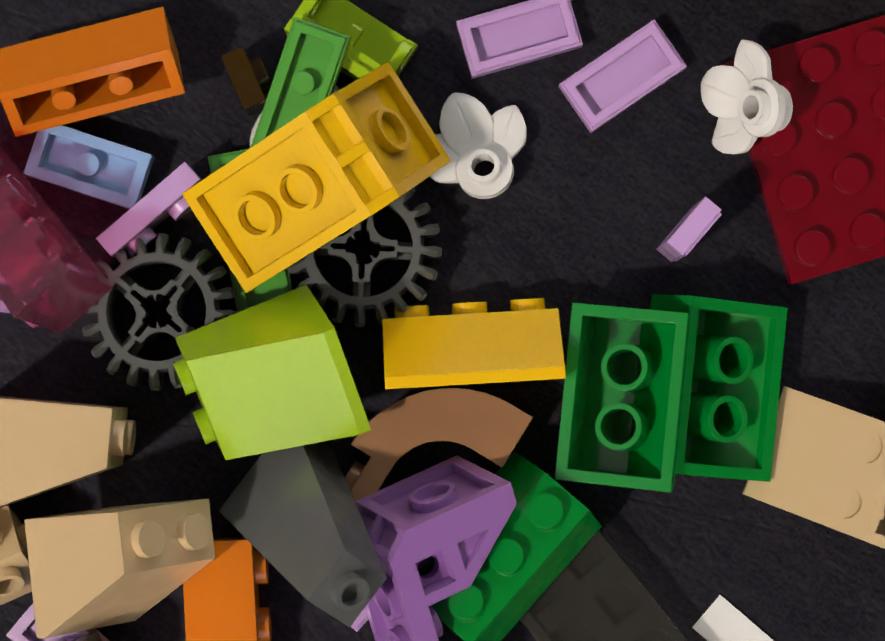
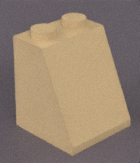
[0,396,136,508]
[24,499,215,638]

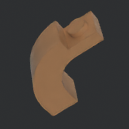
[345,388,533,501]

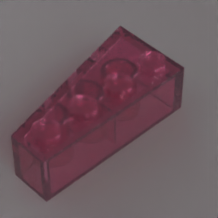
[0,145,113,334]

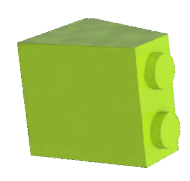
[173,285,371,460]

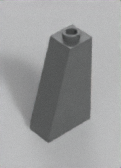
[219,442,387,628]

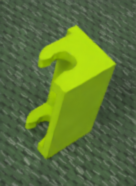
[284,0,418,81]

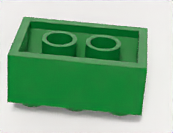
[650,294,788,482]
[555,303,691,492]
[417,452,602,641]

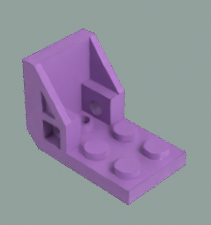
[355,455,517,641]

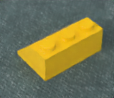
[382,298,566,389]

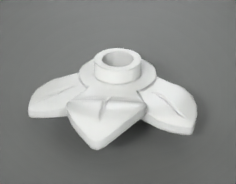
[701,40,793,154]
[429,93,527,199]

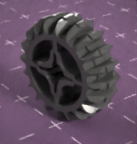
[287,188,442,327]
[80,233,238,391]

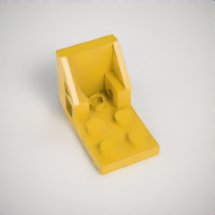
[182,62,451,293]

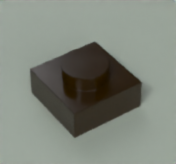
[221,47,272,116]

